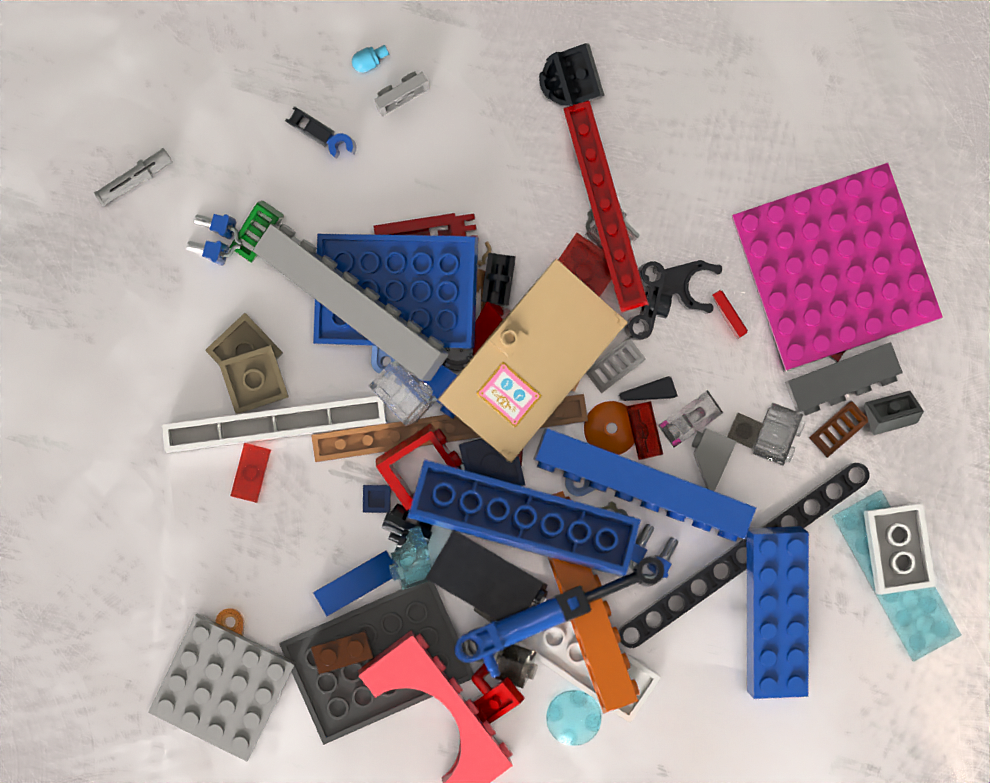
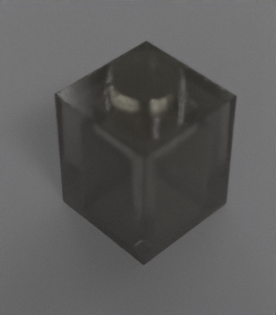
[492,644,538,689]

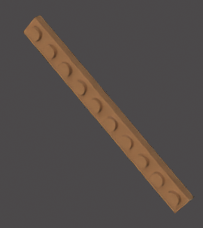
[311,394,588,462]

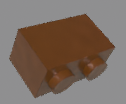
[311,630,374,674]

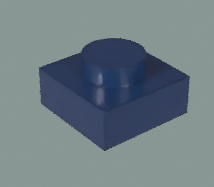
[363,485,391,513]

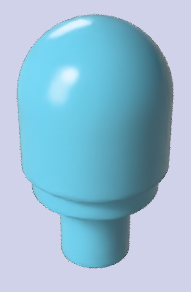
[352,45,390,73]

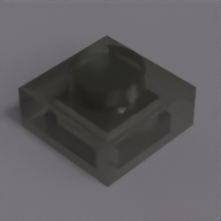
[726,413,763,449]

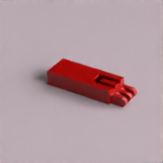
[373,213,479,241]

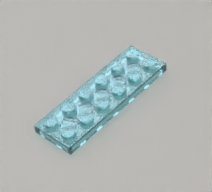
[832,490,962,662]

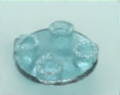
[546,690,601,746]

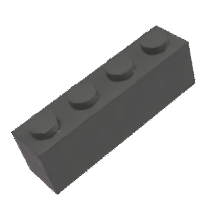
[785,342,903,416]

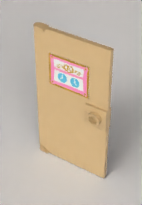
[437,259,628,463]

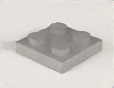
[374,71,429,116]

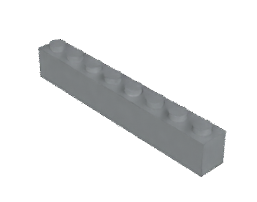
[252,223,449,381]

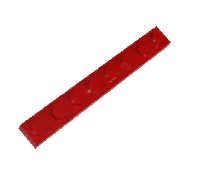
[563,100,648,312]

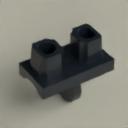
[481,252,516,306]
[381,504,433,553]

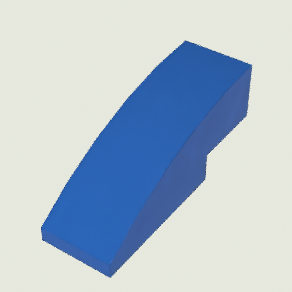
[313,550,400,616]

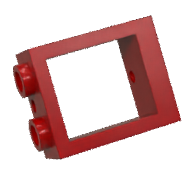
[376,423,463,511]

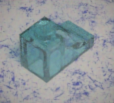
[389,526,431,590]

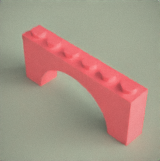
[358,630,513,783]

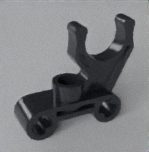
[624,260,722,340]

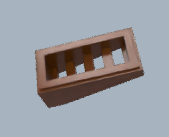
[809,400,868,458]

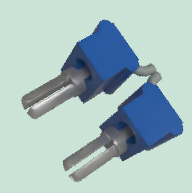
[187,214,242,266]
[629,524,679,579]

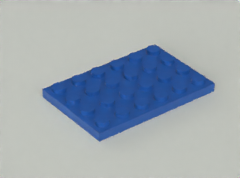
[313,234,478,349]

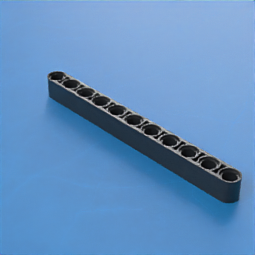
[618,463,870,648]

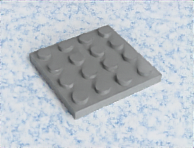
[148,614,296,762]

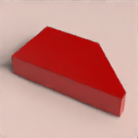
[712,290,748,339]

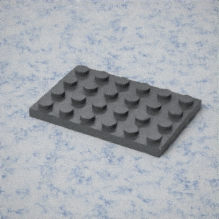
[279,579,474,745]

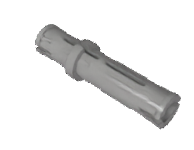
[94,148,173,207]

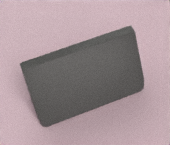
[864,391,924,435]

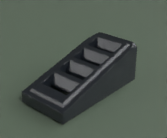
[618,376,678,401]

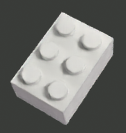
[863,503,936,595]

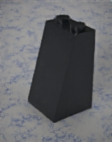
[425,530,548,621]

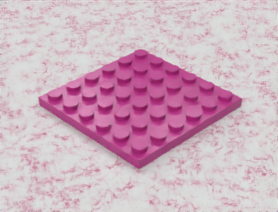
[732,163,943,371]

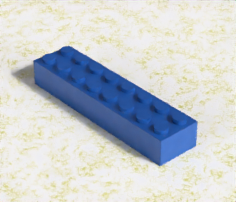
[533,428,756,542]
[408,459,641,577]

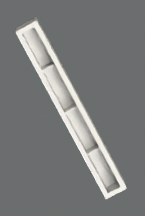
[162,395,387,453]

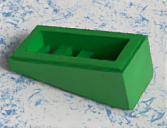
[229,200,284,263]

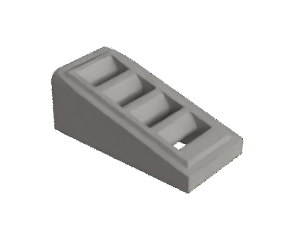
[586,338,646,393]

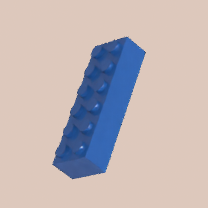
[747,526,809,699]

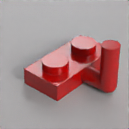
[471,662,525,724]

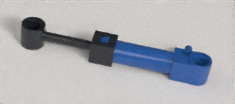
[454,557,665,678]

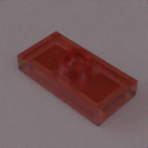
[626,401,663,460]
[230,443,271,503]

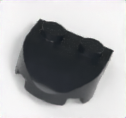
[539,43,605,106]

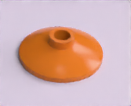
[584,401,639,455]

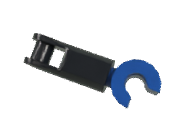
[285,106,357,158]

